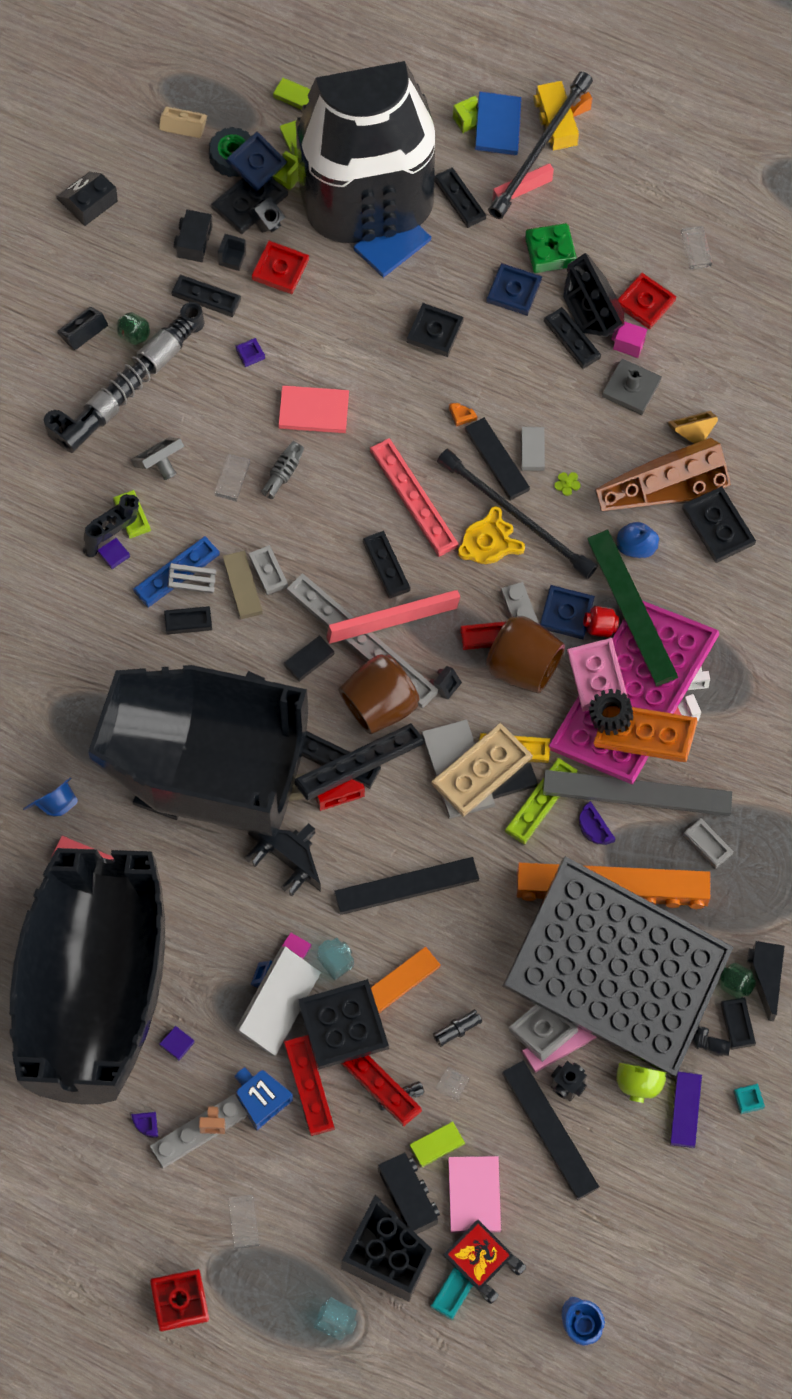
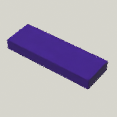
[670,1072,702,1148]

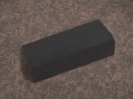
[57,307,108,350]

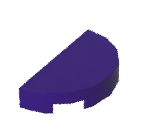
[579,801,616,845]

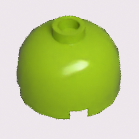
[617,1063,667,1103]

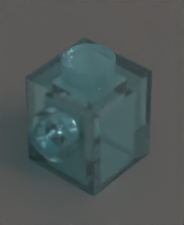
[317,937,354,981]
[314,1297,357,1341]

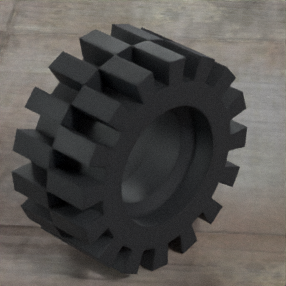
[589,689,633,735]

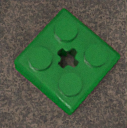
[525,223,577,273]

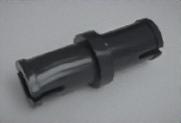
[433,1009,482,1047]

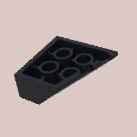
[341,1195,432,1302]

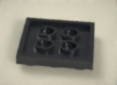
[298,979,389,1070]

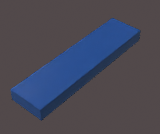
[133,536,220,608]

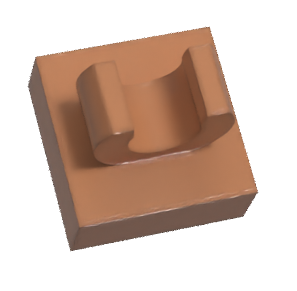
[199,1107,226,1134]

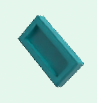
[430,1267,473,1320]

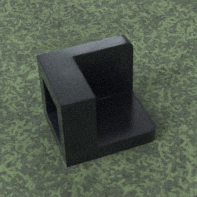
[218,234,246,271]

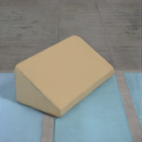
[160,107,207,138]

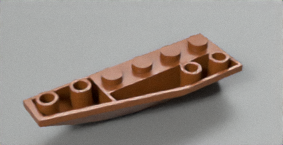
[595,438,731,511]

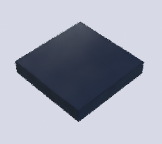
[226,131,288,192]
[486,263,542,316]
[540,585,595,640]

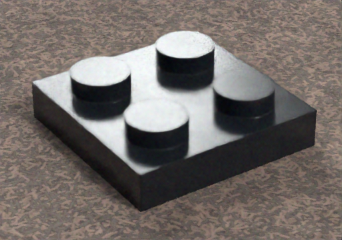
[407,303,464,357]

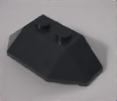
[563,253,624,337]

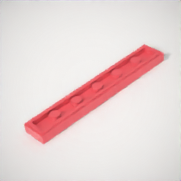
[370,438,458,557]
[326,590,460,644]

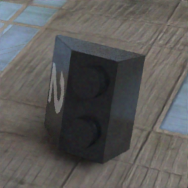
[56,172,118,226]

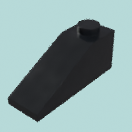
[747,941,785,1021]

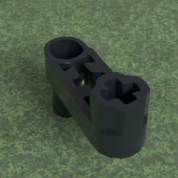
[83,494,139,557]

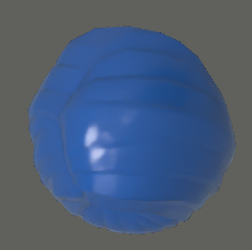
[617,522,660,558]
[562,1297,605,1346]

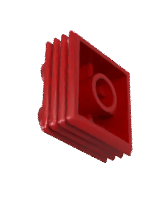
[150,1269,209,1331]

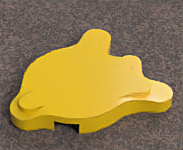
[458,506,525,564]

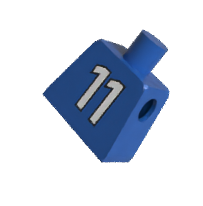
[234,1067,293,1130]

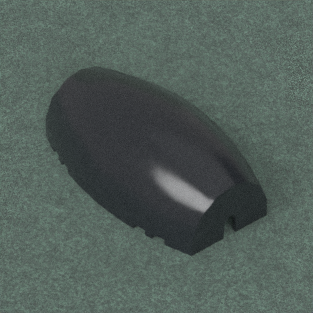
[9,848,165,1105]

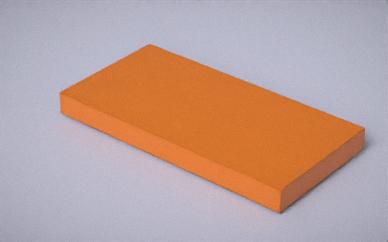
[594,706,698,762]

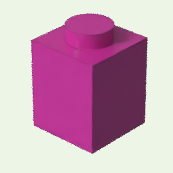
[611,321,648,358]

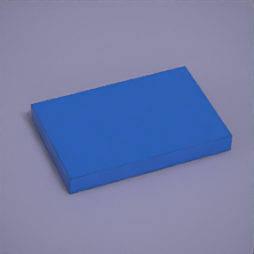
[475,91,522,155]
[354,225,431,278]

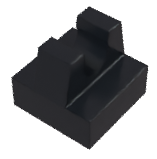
[429,666,462,700]

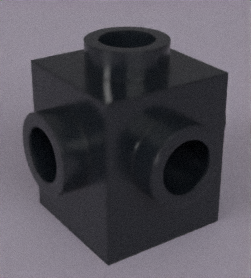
[551,1061,587,1102]

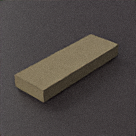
[223,550,263,620]

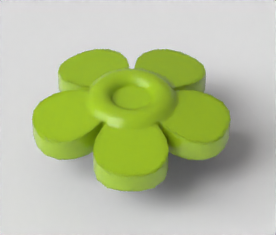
[555,472,581,496]

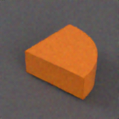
[571,92,592,117]
[449,403,478,426]

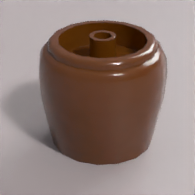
[486,616,565,694]
[338,654,420,735]

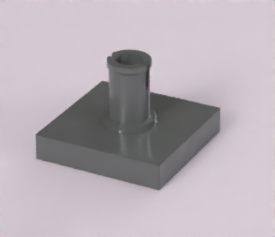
[602,358,662,415]
[130,437,185,480]

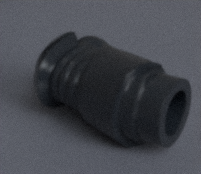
[693,1026,731,1057]

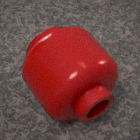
[583,606,619,638]

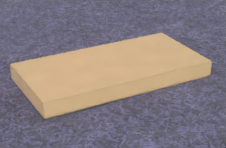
[431,723,533,817]

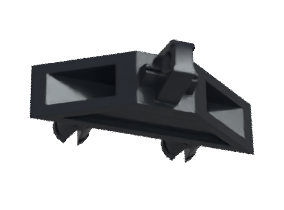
[245,823,321,896]

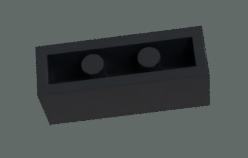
[378,1152,440,1234]

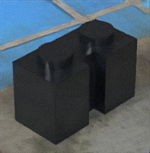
[173,209,213,263]

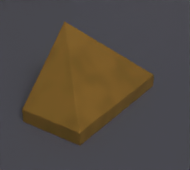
[668,411,718,444]

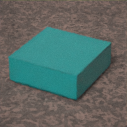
[733,1083,765,1115]

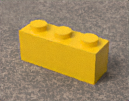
[533,81,579,150]

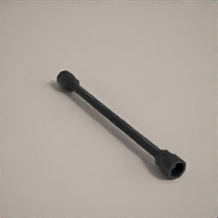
[488,71,593,219]
[437,449,598,580]

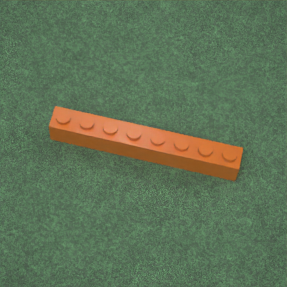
[517,862,710,909]

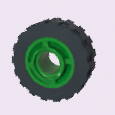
[209,127,251,177]

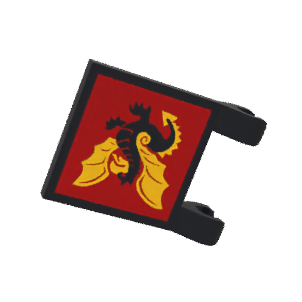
[443,1220,526,1304]

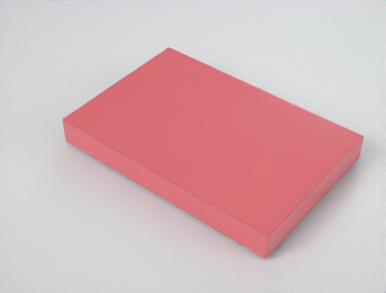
[279,386,349,433]

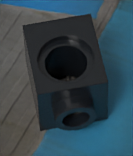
[247,196,285,233]

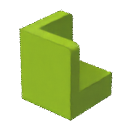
[452,96,478,133]
[273,151,299,190]

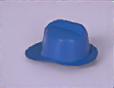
[23,778,78,817]

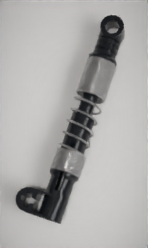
[43,302,205,453]

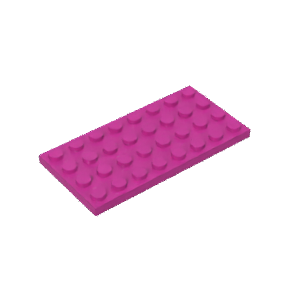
[549,601,719,785]

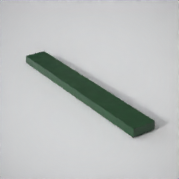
[587,529,678,687]

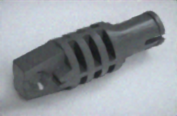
[261,441,304,499]

